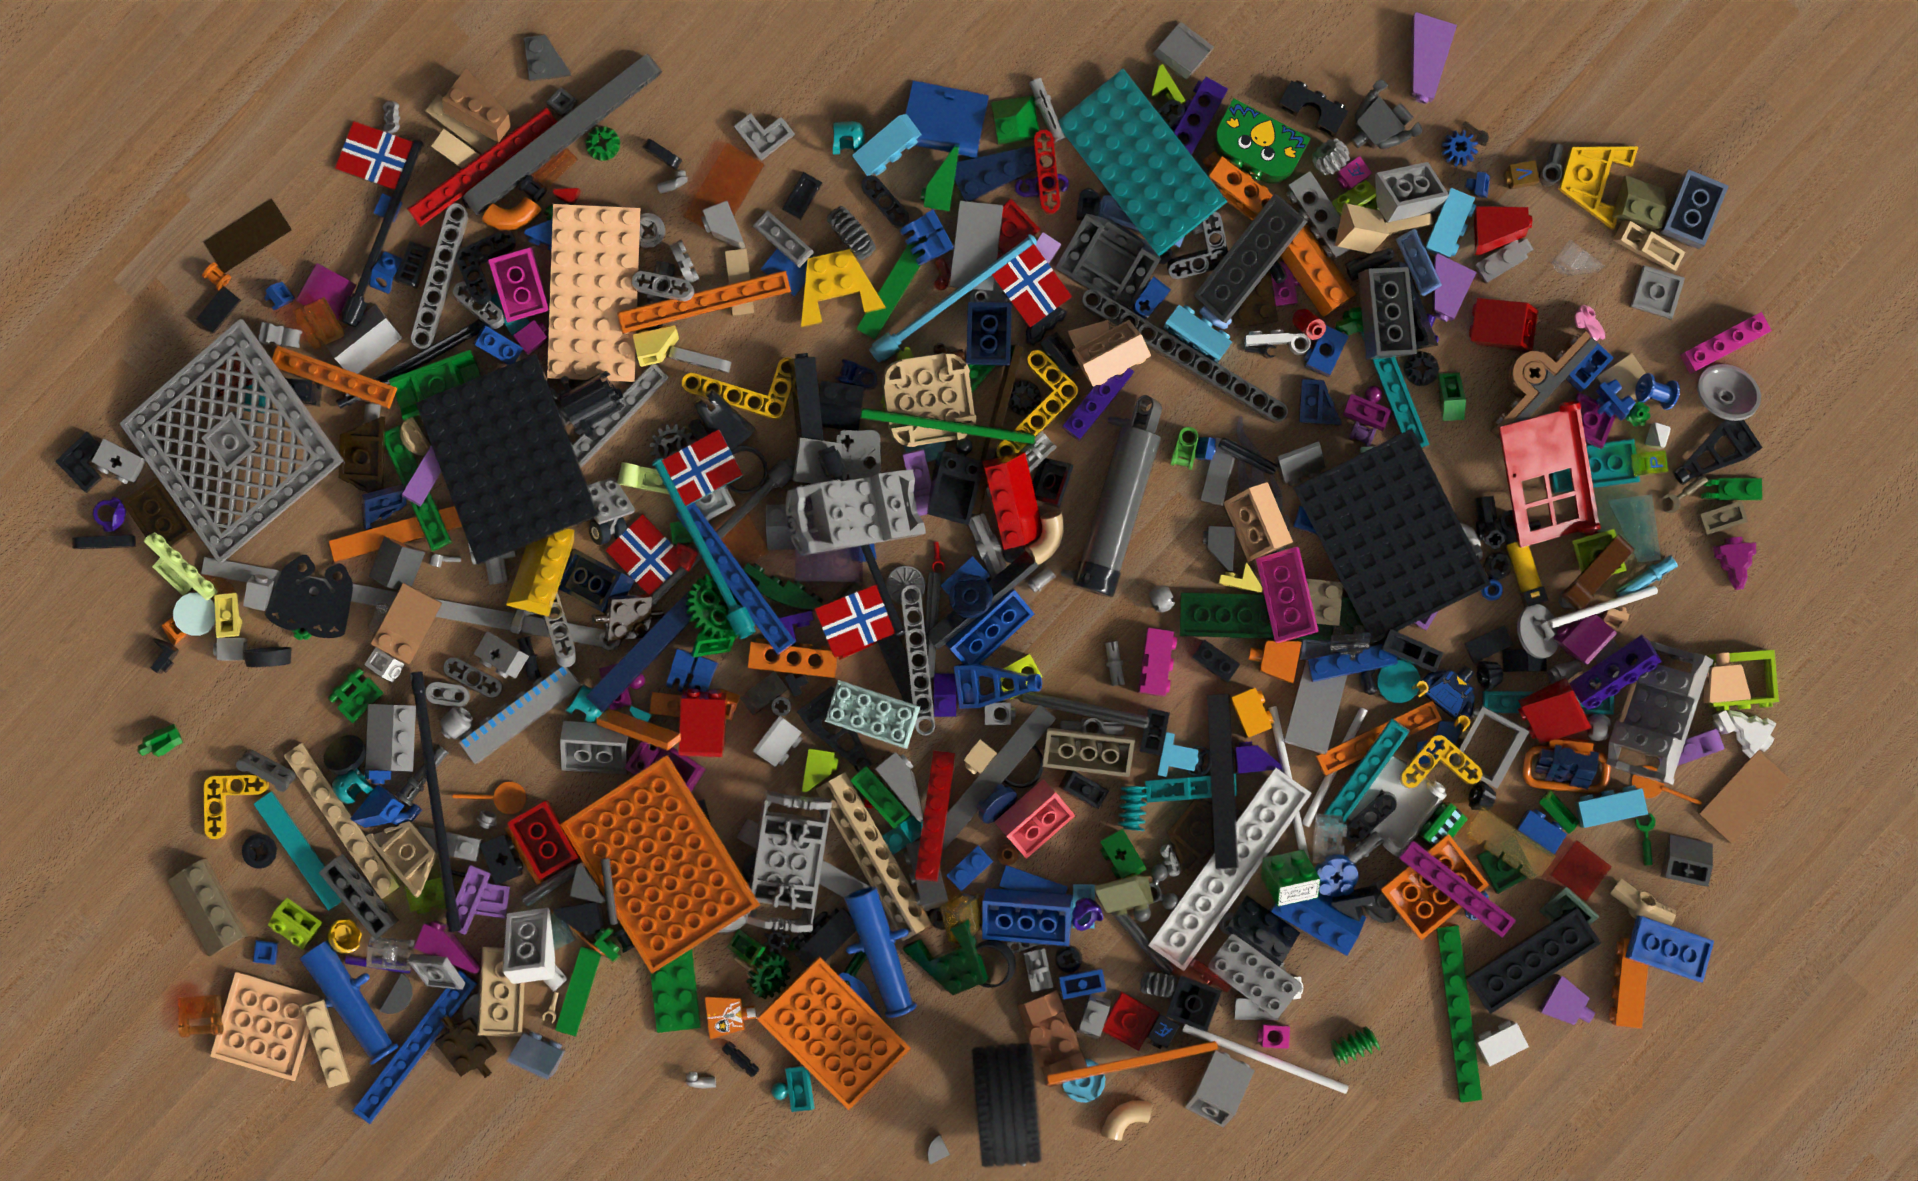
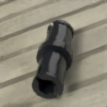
[516,636,542,681]

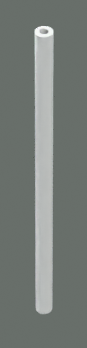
[1268,706,1310,860]
[1182,1024,1349,1094]

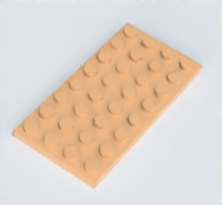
[547,204,640,382]

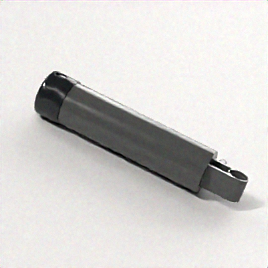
[1060,395,1162,598]

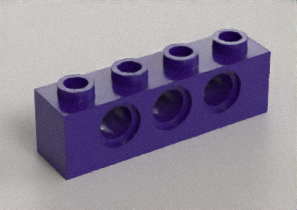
[1172,76,1228,155]
[1062,368,1134,441]
[1569,635,1662,710]

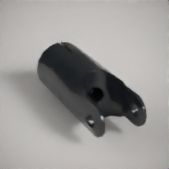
[1345,248,1394,281]

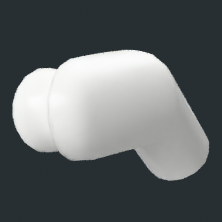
[1460,523,1481,547]

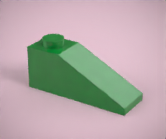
[920,143,960,211]

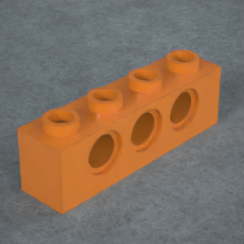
[1207,156,1273,221]
[748,638,838,678]

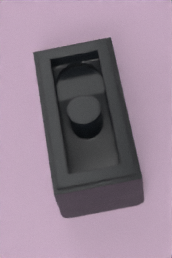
[1059,770,1109,809]

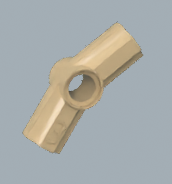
[1610,878,1676,926]

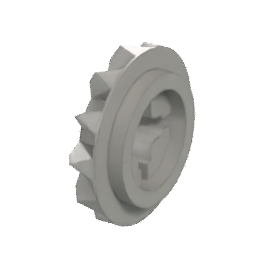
[639,213,665,248]

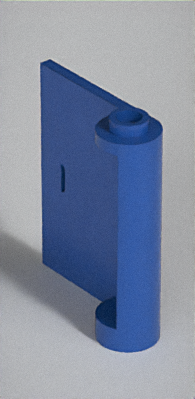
[906,81,989,158]

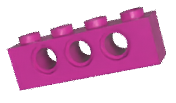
[1680,312,1772,374]

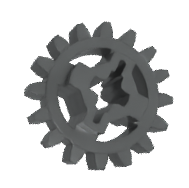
[650,424,696,459]

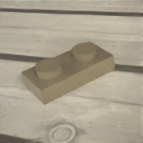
[1699,501,1748,535]

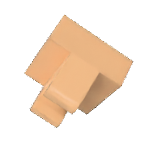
[1602,607,1629,632]

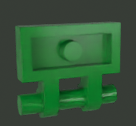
[327,667,384,723]

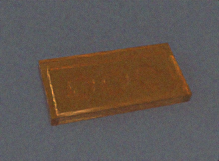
[683,143,765,234]

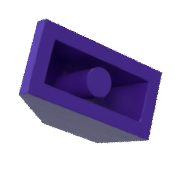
[934,673,956,717]
[1234,741,1282,773]

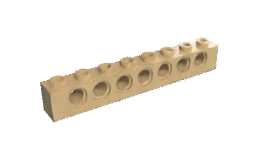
[816,772,932,941]

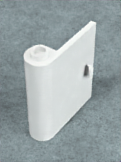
[1348,756,1447,857]

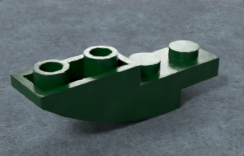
[743,562,823,610]

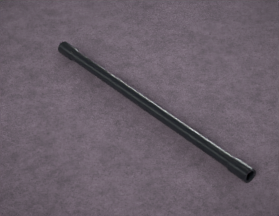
[410,671,461,933]

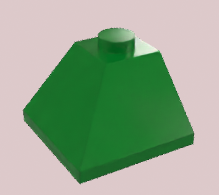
[991,95,1039,145]

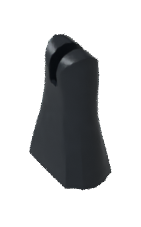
[693,389,755,451]

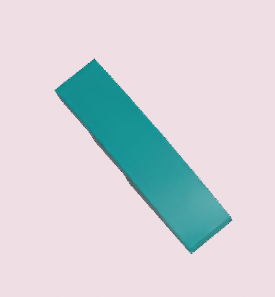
[1145,774,1238,803]

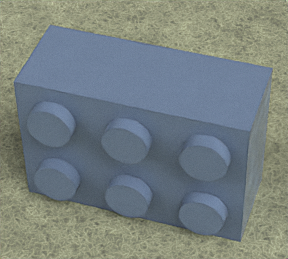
[1660,169,1729,249]

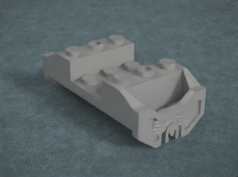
[785,469,926,556]
[1606,641,1714,785]
[745,790,832,932]

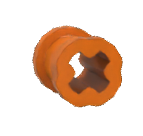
[202,262,231,291]

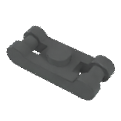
[236,749,296,792]

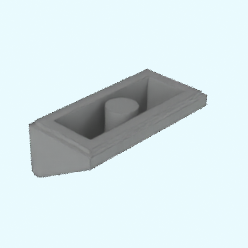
[1234,998,1279,1020]

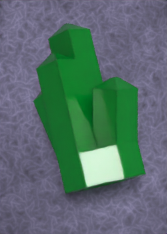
[1335,307,1364,335]
[137,724,183,757]

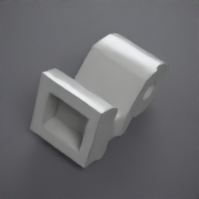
[258,322,302,349]

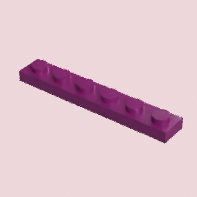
[1398,840,1516,938]

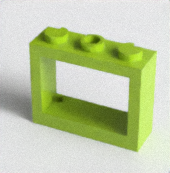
[1705,650,1779,711]

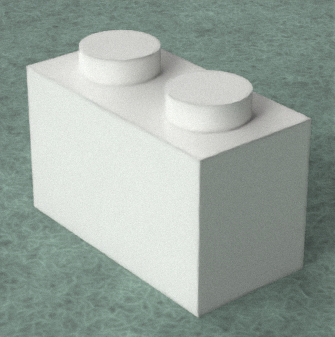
[1475,1020,1529,1066]

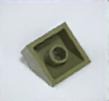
[1612,175,1667,230]
[1094,876,1154,916]

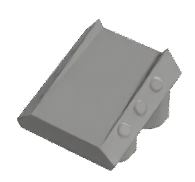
[1153,22,1214,79]

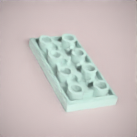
[825,680,920,749]

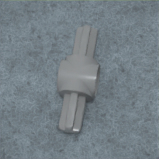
[1060,718,1125,735]

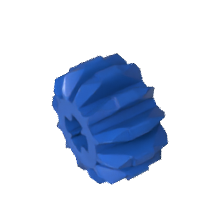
[1441,130,1478,167]

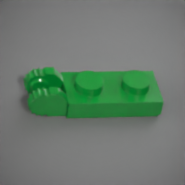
[1701,478,1762,501]

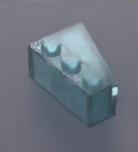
[1608,494,1661,563]

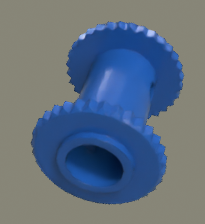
[1635,373,1680,410]

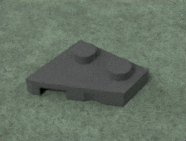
[524,35,571,82]

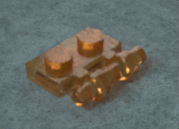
[293,296,345,349]

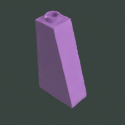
[1411,12,1457,104]

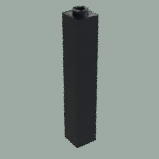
[789,353,824,487]

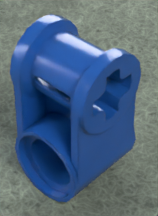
[1133,277,1171,319]

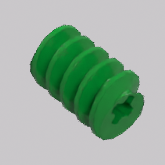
[1331,1026,1381,1067]

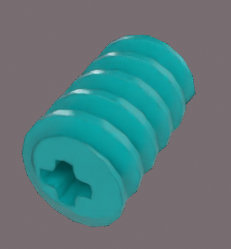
[1118,786,1148,831]

